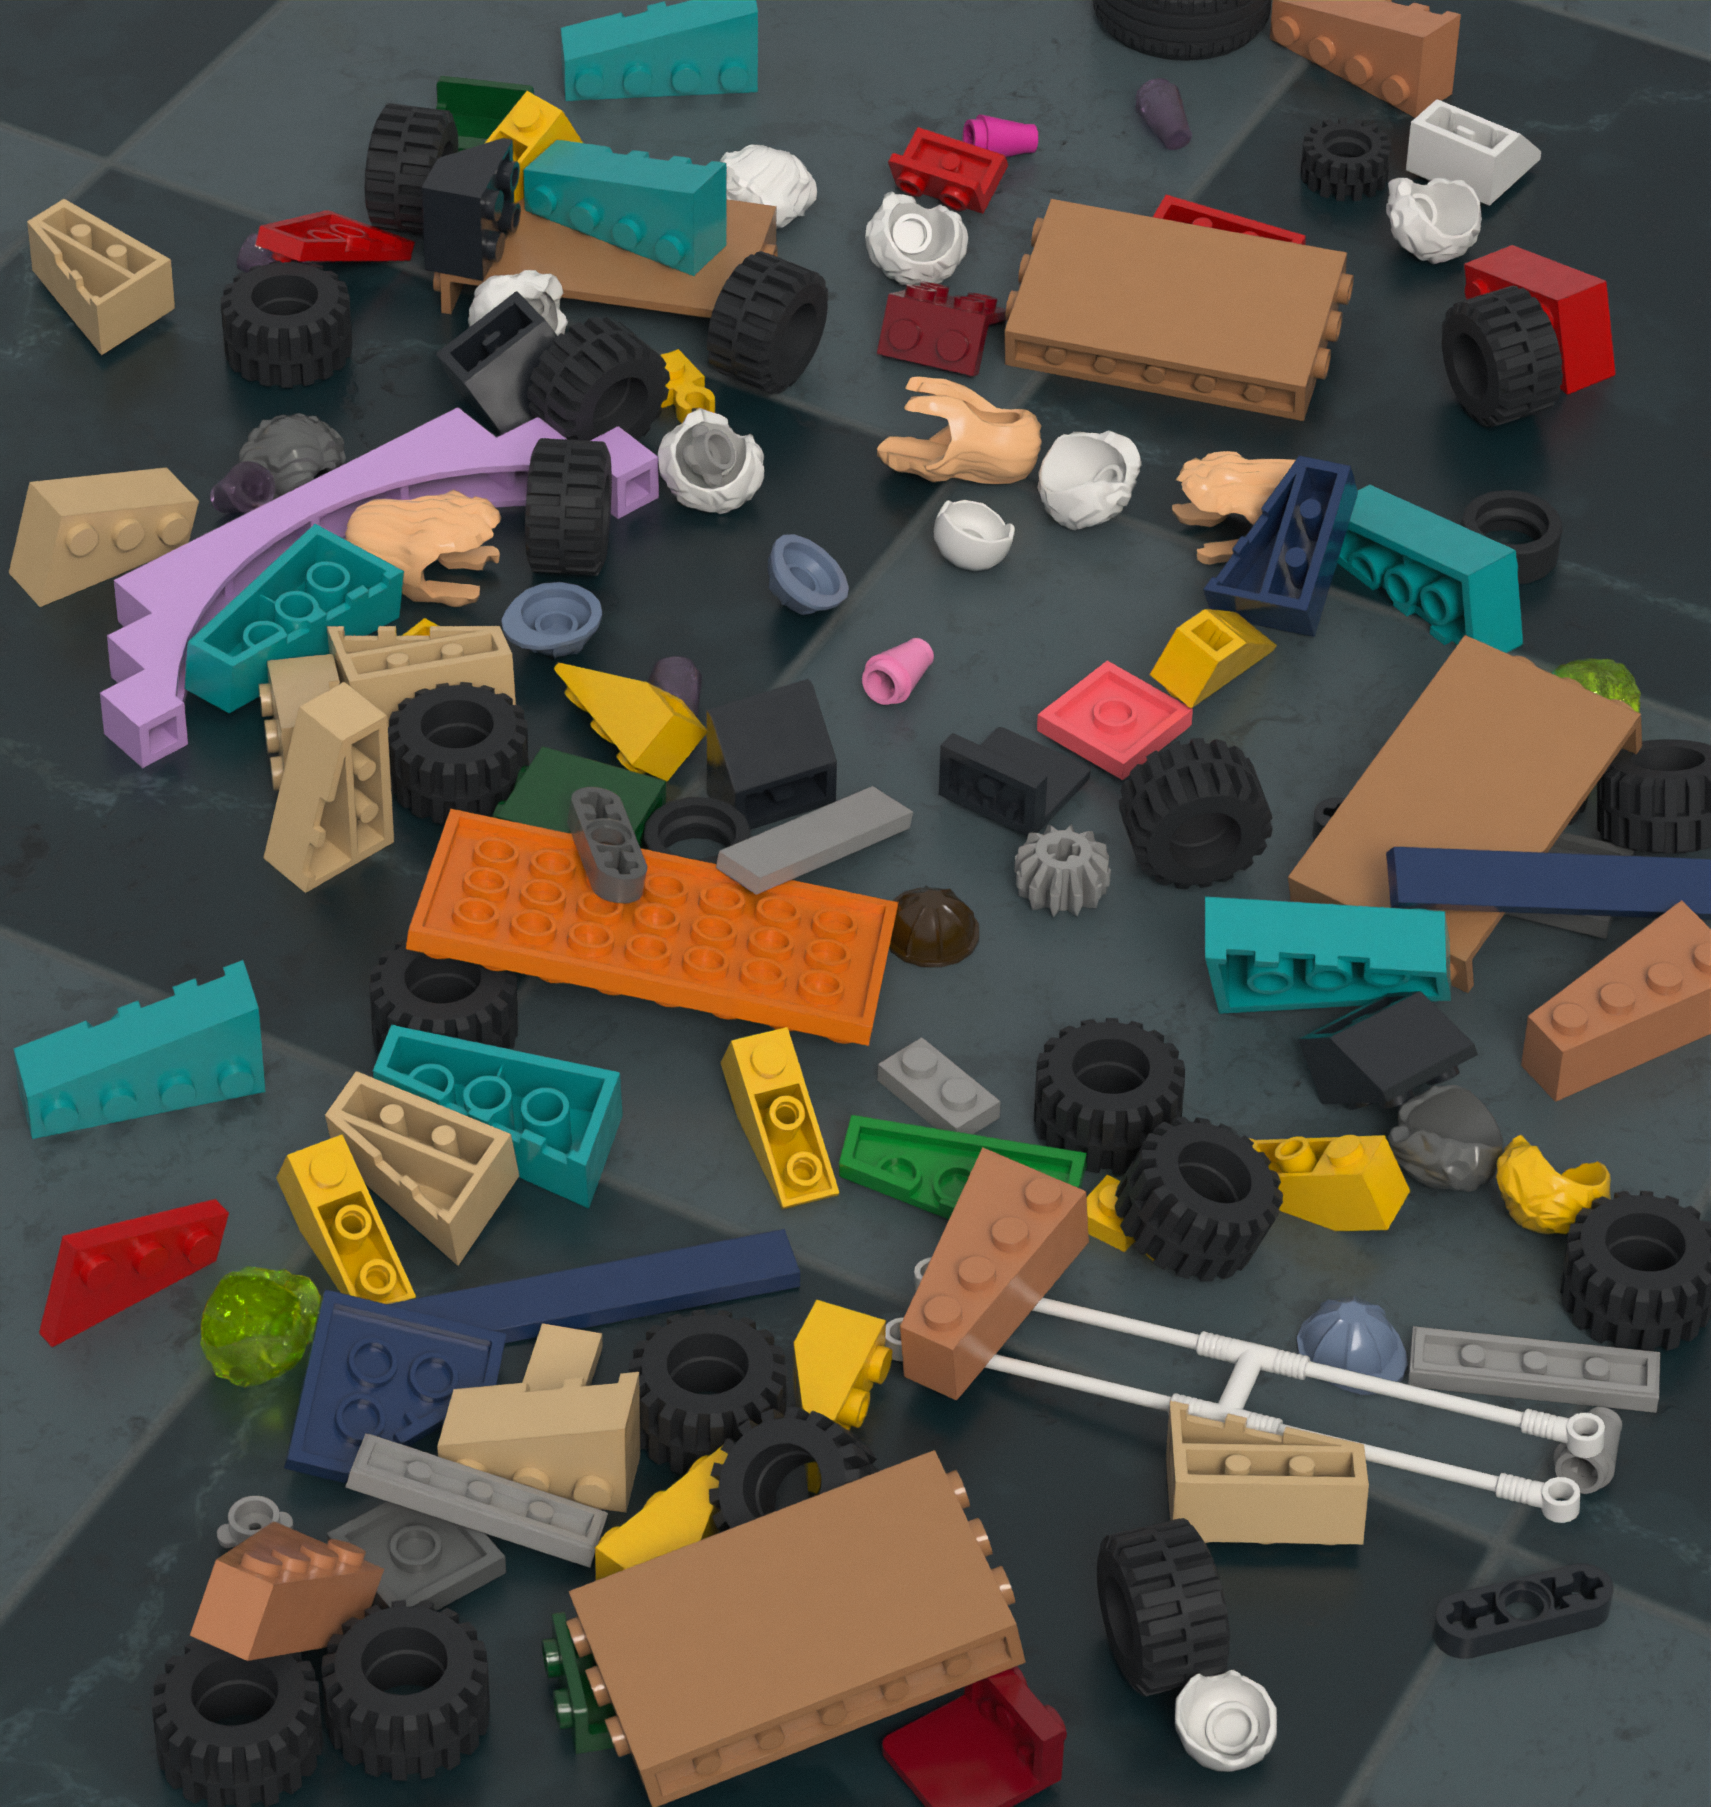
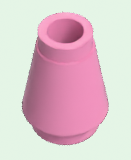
[862,638,934,705]

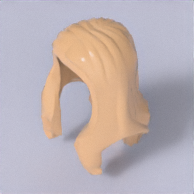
[877,377,1042,484]
[1172,451,1296,565]
[345,490,501,607]

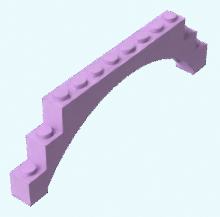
[100,407,659,768]

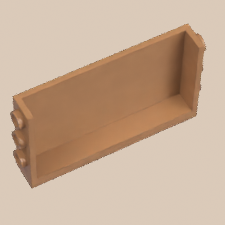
[433,198,778,318]
[1005,199,1354,421]
[1288,635,1642,993]
[566,1450,1026,1807]

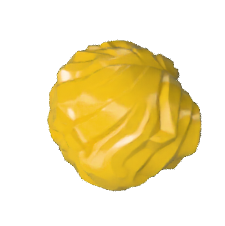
[1496,1135,1611,1235]

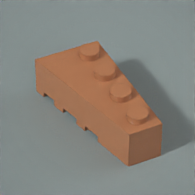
[1270,0,1461,118]
[1521,900,1711,1102]
[900,1147,1089,1400]
[190,1521,384,1661]

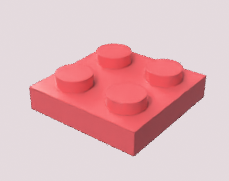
[1037,660,1193,780]

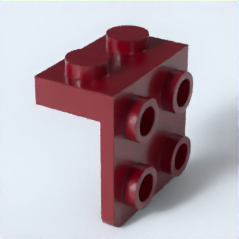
[877,281,1006,376]
[882,1666,1067,1807]

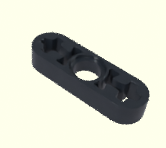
[1433,1563,1614,1659]

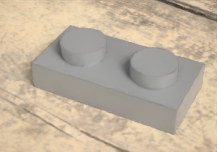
[877,1037,1001,1134]

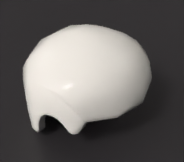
[934,500,1015,572]
[1175,1670,1277,1772]

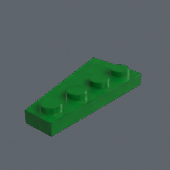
[839,1115,1087,1220]

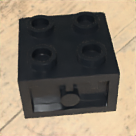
[939,727,1091,836]

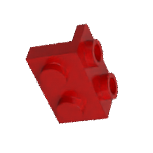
[888,127,1008,214]

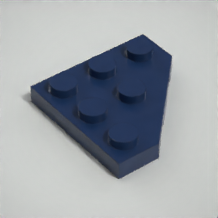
[284,1289,506,1483]

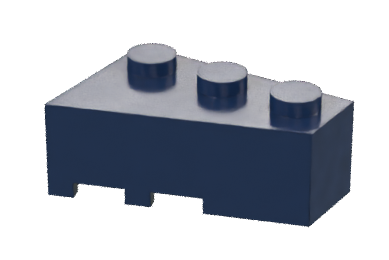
[1203,456,1358,637]

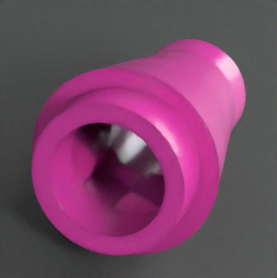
[962,114,1038,158]

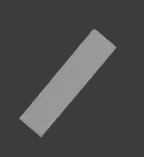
[716,786,913,895]
[1408,1326,1660,1413]
[346,1433,608,1568]

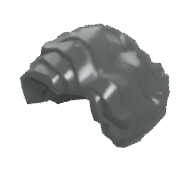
[239,413,346,500]
[1388,1085,1503,1192]

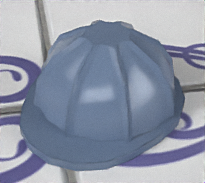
[768,534,849,615]
[501,582,602,659]
[1296,1295,1408,1395]

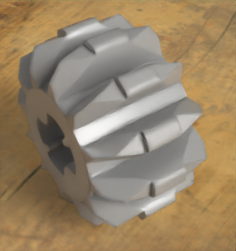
[1014,824,1111,917]

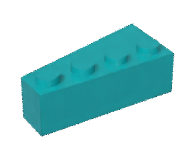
[561,0,758,101]
[524,140,727,276]
[1337,485,1523,653]
[184,524,404,713]
[1205,897,1451,1014]
[13,960,266,1139]
[373,1025,623,1209]

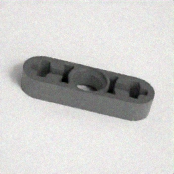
[567,787,647,903]

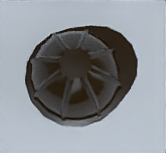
[889,885,979,968]

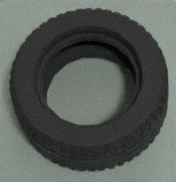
[1093,0,1272,61]

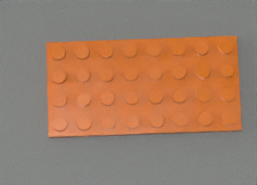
[406,809,899,1046]

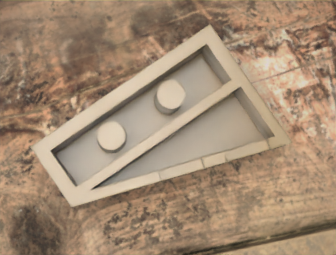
[27,199,175,355]
[9,467,199,607]
[327,626,516,727]
[258,654,340,790]
[263,682,394,893]
[325,1071,519,1266]
[437,1372,640,1513]
[1166,1400,1369,1545]

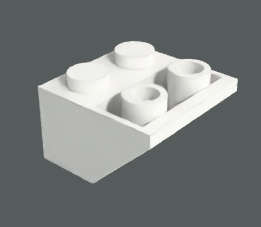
[1406,99,1541,206]

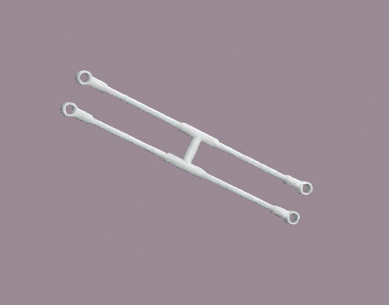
[885,1257,1605,1523]

